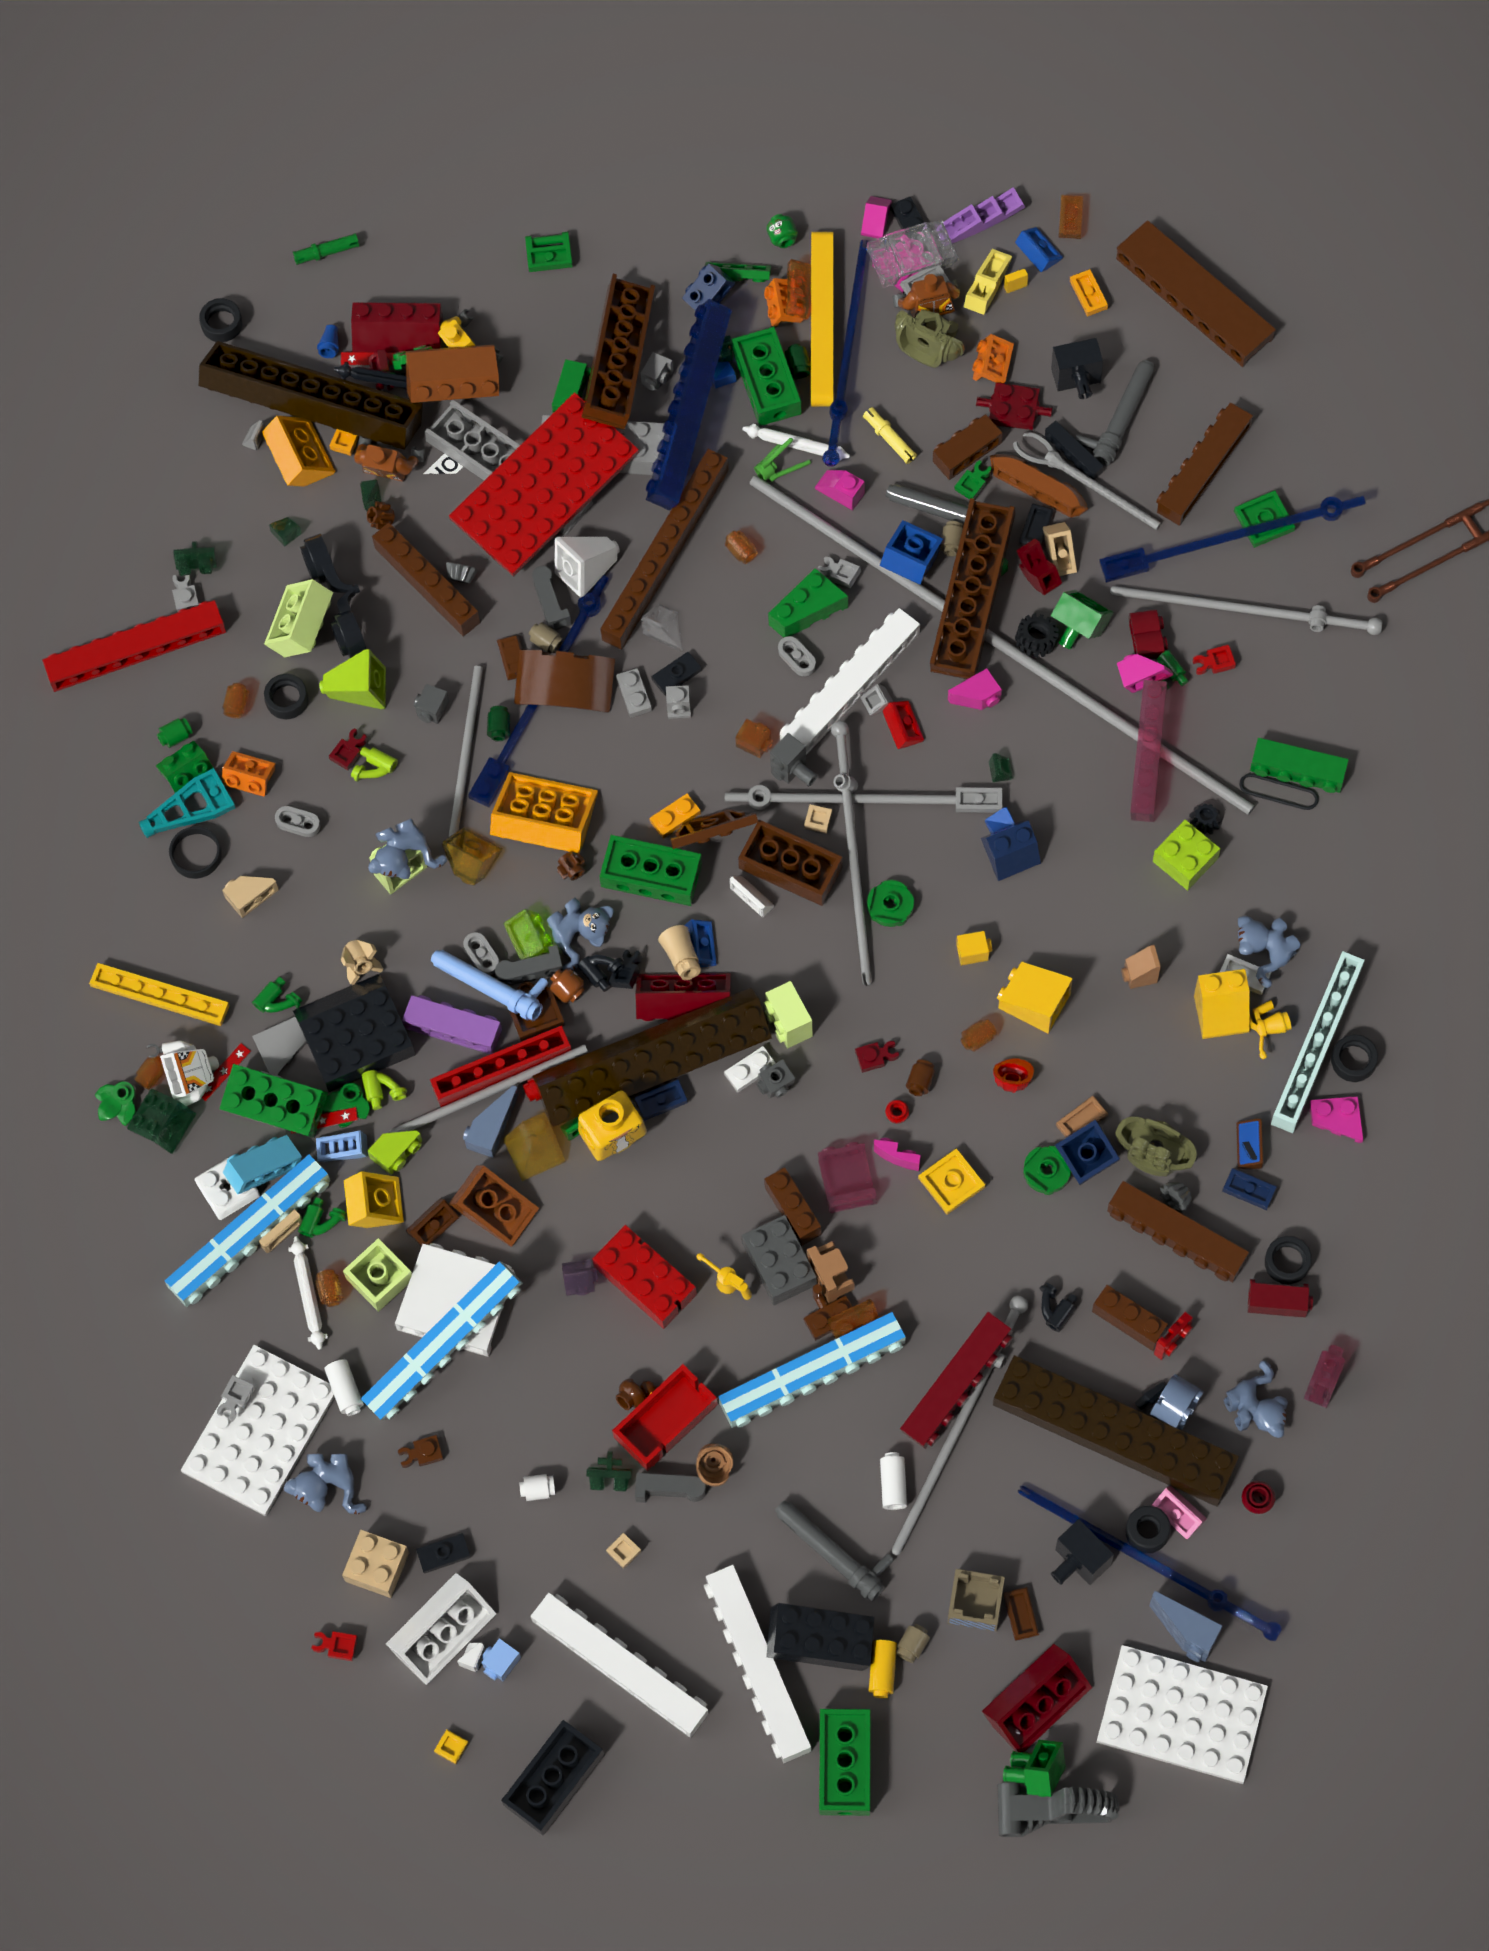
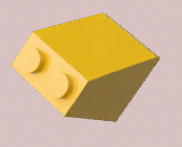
[997,962,1072,1034]
[1194,969,1250,1039]

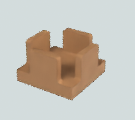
[807,1241,855,1304]

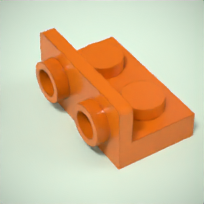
[764,278,805,327]
[972,334,1014,383]
[222,751,276,797]

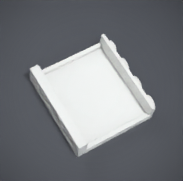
[395,1243,515,1357]

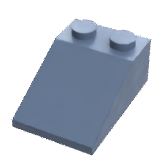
[1149,1591,1222,1662]

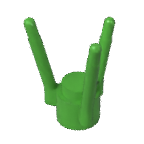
[754,438,811,482]

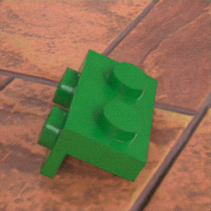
[156,741,213,793]

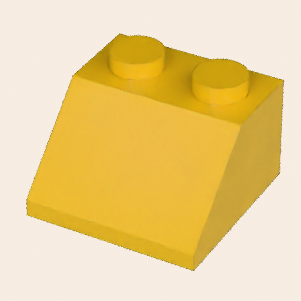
[344,1171,404,1228]

